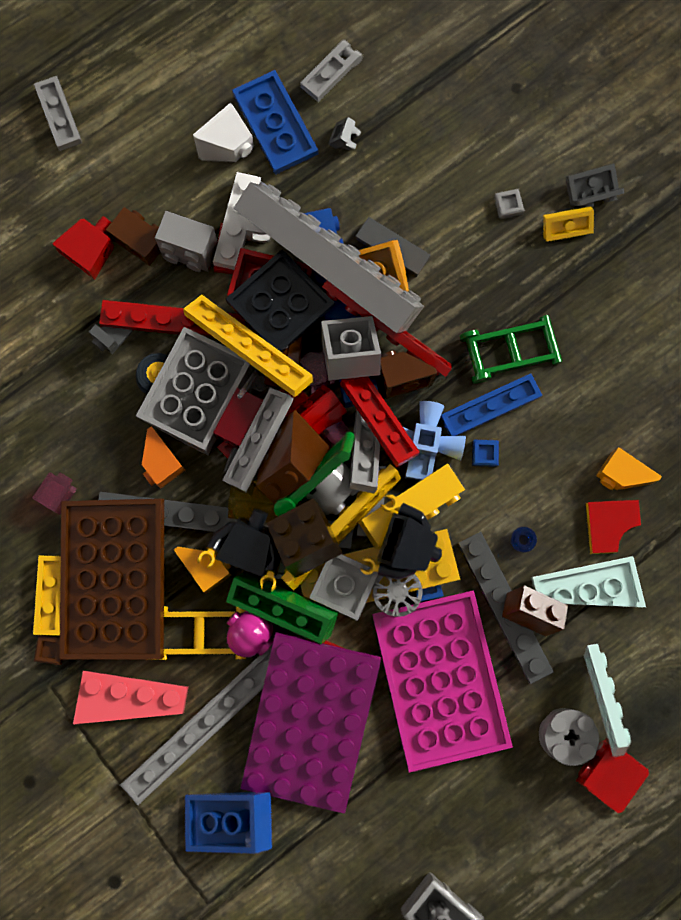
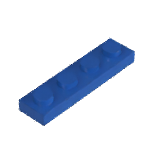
[440,374,543,436]

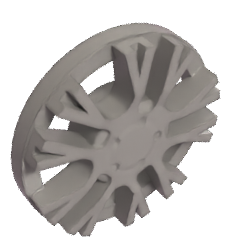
[373,574,422,617]

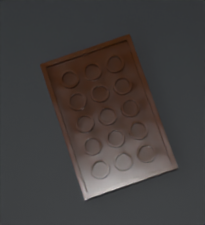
[59,499,164,660]

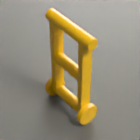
[146,606,246,660]

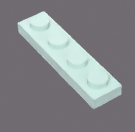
[584,644,631,757]

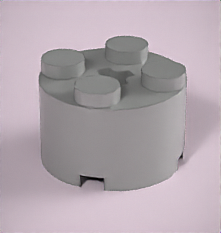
[305,462,359,516]
[539,708,599,766]

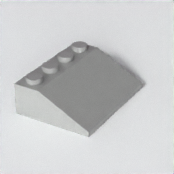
[136,327,254,455]

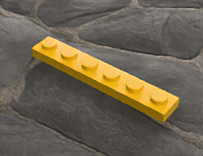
[183,295,313,397]
[281,464,401,591]

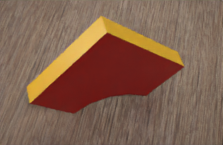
[586,500,641,554]

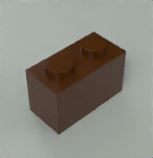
[106,207,160,266]
[502,585,568,636]

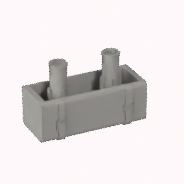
[401,872,484,920]

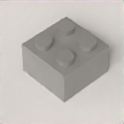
[155,211,218,272]
[321,316,381,381]

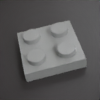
[309,554,378,620]

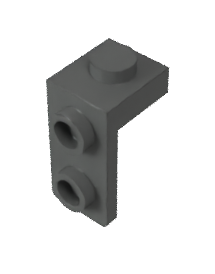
[89,324,134,355]

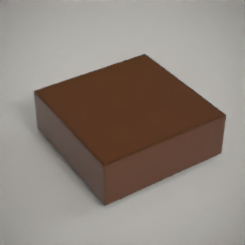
[34,635,63,665]

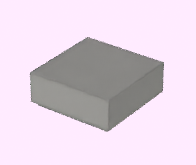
[494,189,524,219]

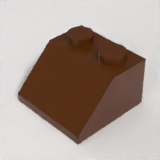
[377,351,437,399]

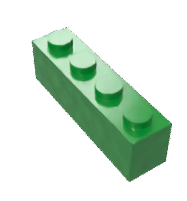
[226,572,339,644]

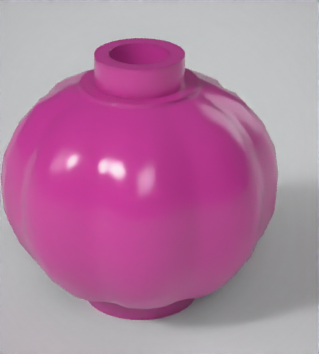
[227,611,274,657]

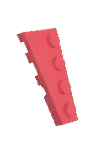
[73,671,188,724]

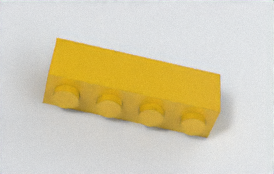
[358,464,465,548]

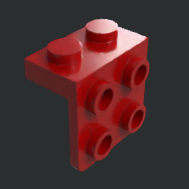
[576,737,649,813]

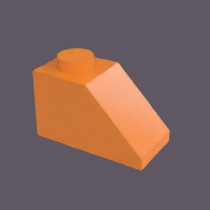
[142,426,185,488]

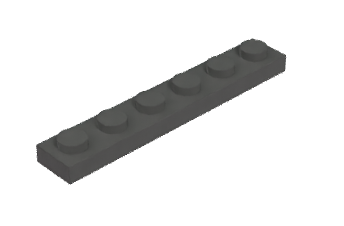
[457,532,554,684]

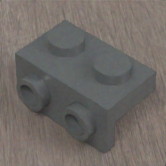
[565,164,624,208]

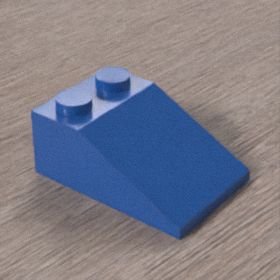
[185,792,272,853]

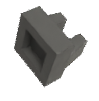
[328,117,361,151]

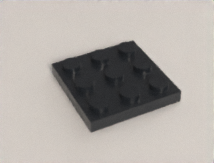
[226,249,335,353]

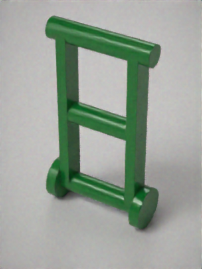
[459,315,562,384]
[274,432,355,516]

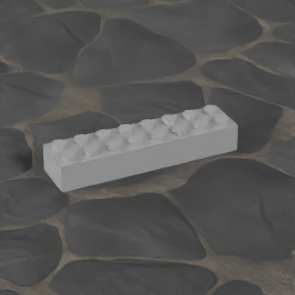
[233,182,424,333]

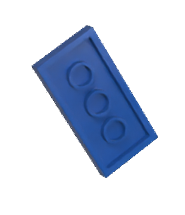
[232,70,318,175]

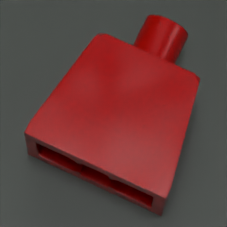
[53,216,114,280]

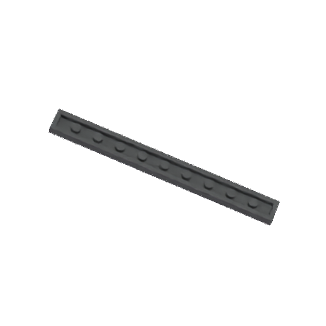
[98,492,353,550]

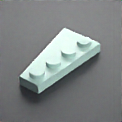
[531,556,646,608]

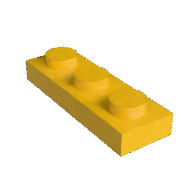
[33,556,61,635]

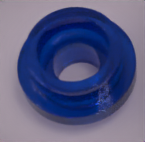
[511,527,537,553]

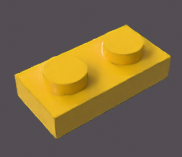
[543,206,594,242]

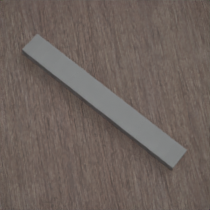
[120,644,273,805]

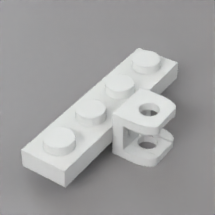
[213,172,270,270]

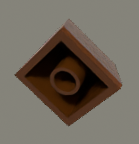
[256,410,330,504]

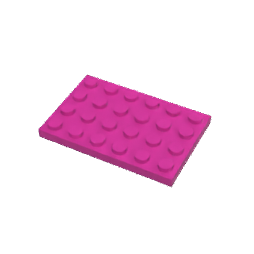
[372,591,513,772]

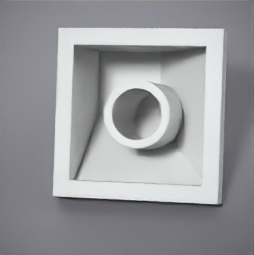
[193,103,254,162]

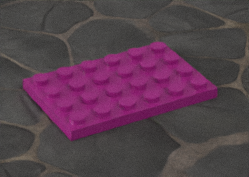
[240,633,381,814]

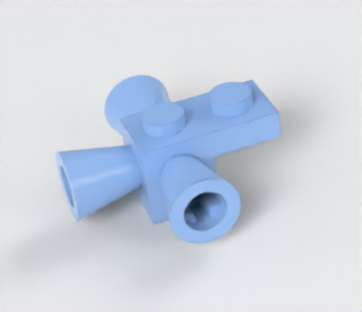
[403,401,466,481]

